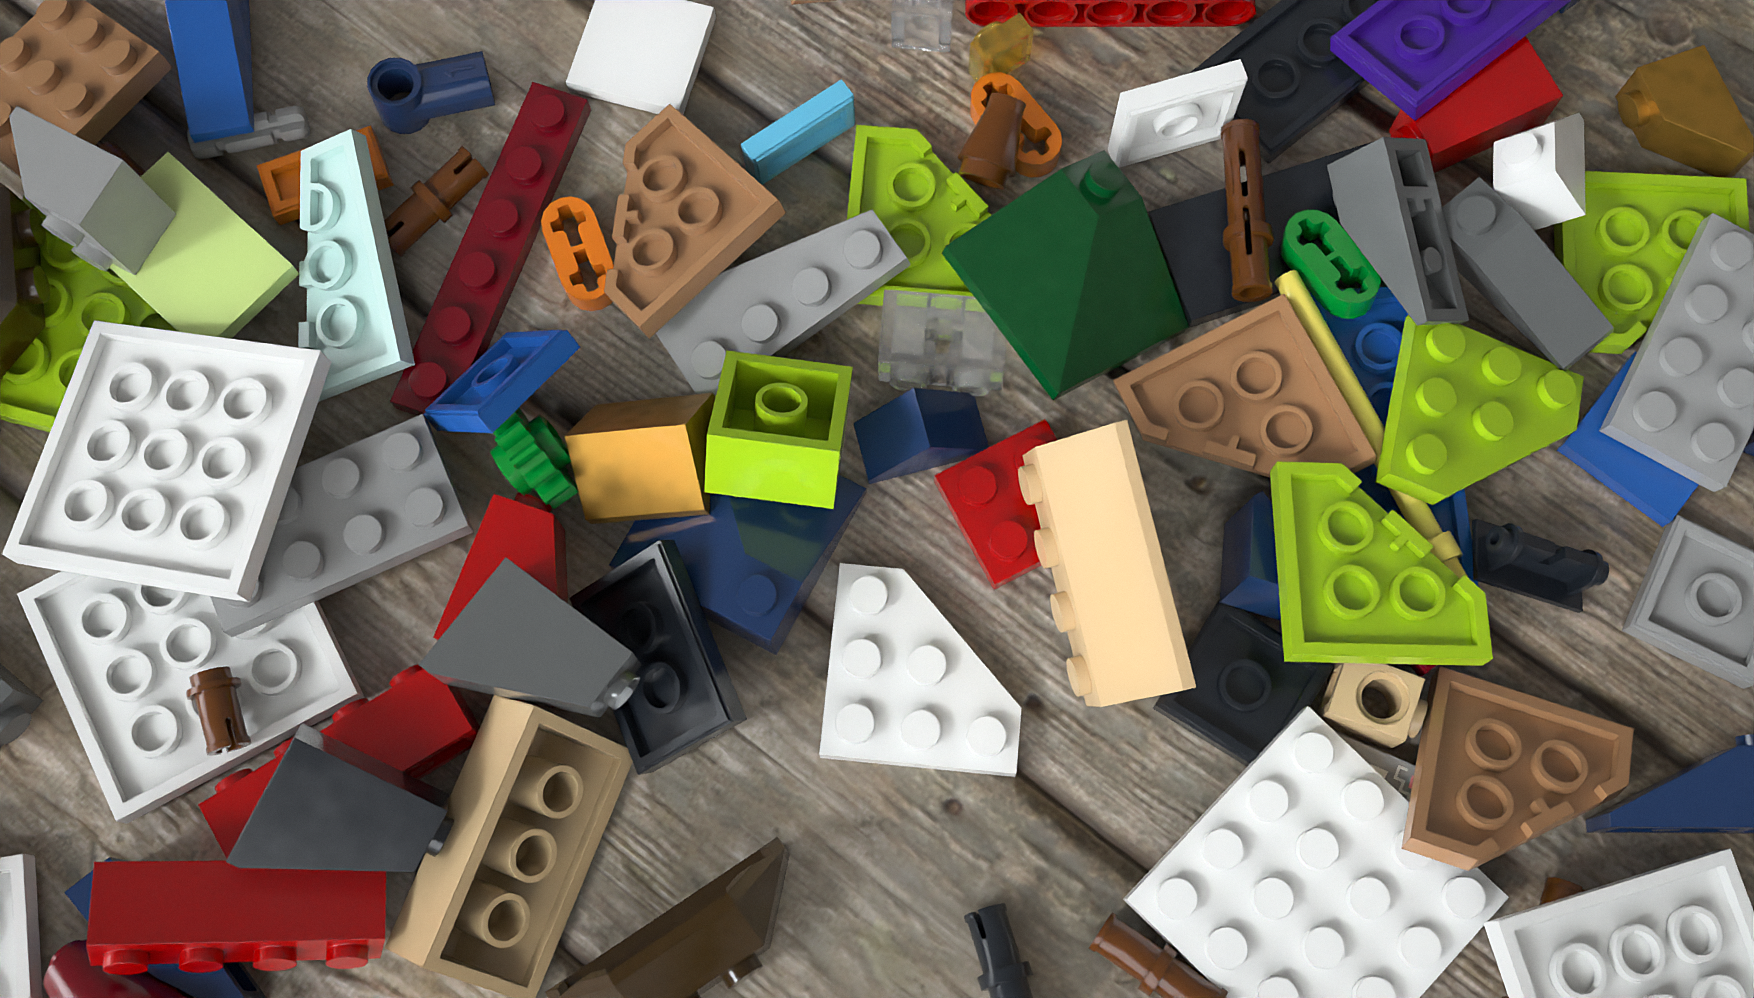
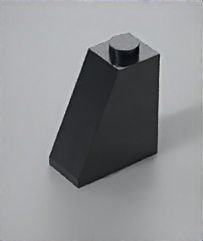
[226,723,454,872]

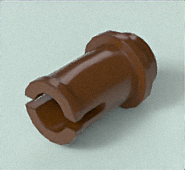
[186,666,251,756]

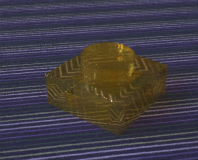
[968,13,1034,82]

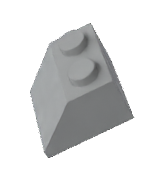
[9,106,176,275]

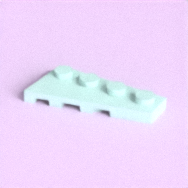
[298,129,415,402]

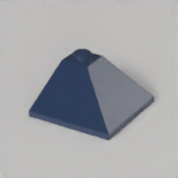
[609,475,867,655]

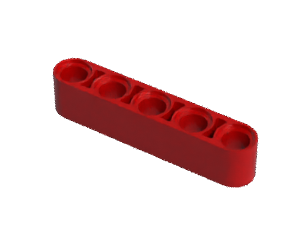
[965,0,1256,27]

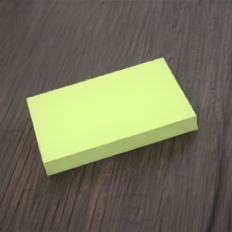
[110,152,299,339]

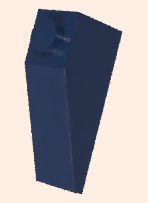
[1585,734,1754,834]

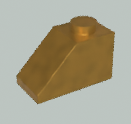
[1615,45,1754,178]

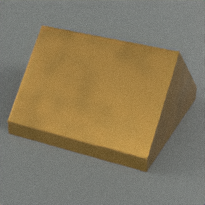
[565,393,716,524]

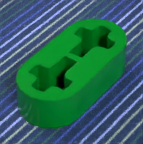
[1280,210,1381,319]

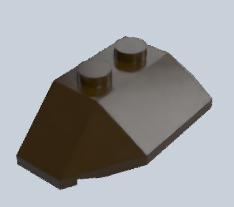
[0,183,50,380]
[545,837,790,998]

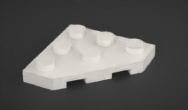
[819,563,1022,777]

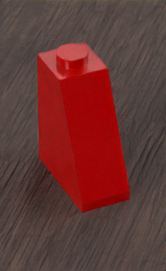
[1389,36,1563,173]
[433,492,568,641]

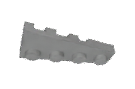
[656,210,911,396]

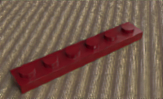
[390,82,591,418]

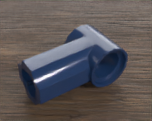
[367,51,495,134]

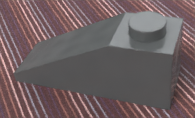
[1327,137,1469,326]
[1442,177,1614,371]

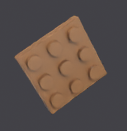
[0,0,173,179]

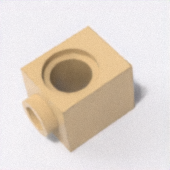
[1317,663,1428,750]

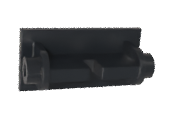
[1472,519,1609,613]

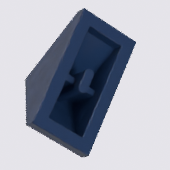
[853,388,989,484]
[1219,490,1281,621]

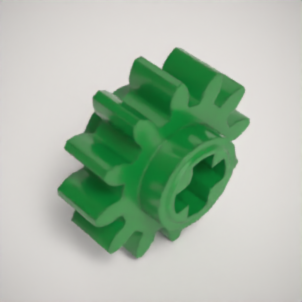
[490,408,578,510]

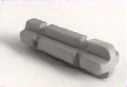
[187,106,310,159]

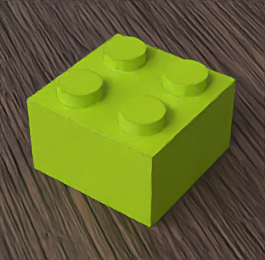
[704,350,853,509]

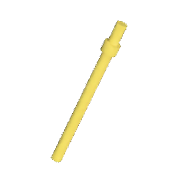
[1274,270,1468,578]

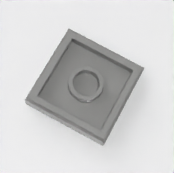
[1622,514,1754,689]

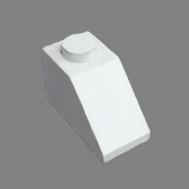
[1493,113,1586,230]

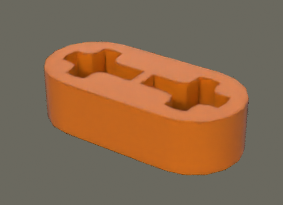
[970,72,1062,178]
[541,196,614,311]

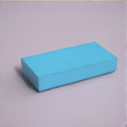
[741,79,855,185]

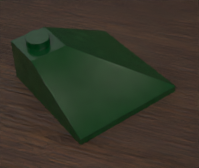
[942,150,1189,400]

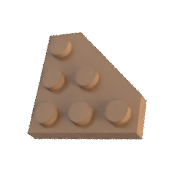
[604,104,786,339]
[1113,294,1377,478]
[1401,666,1634,871]

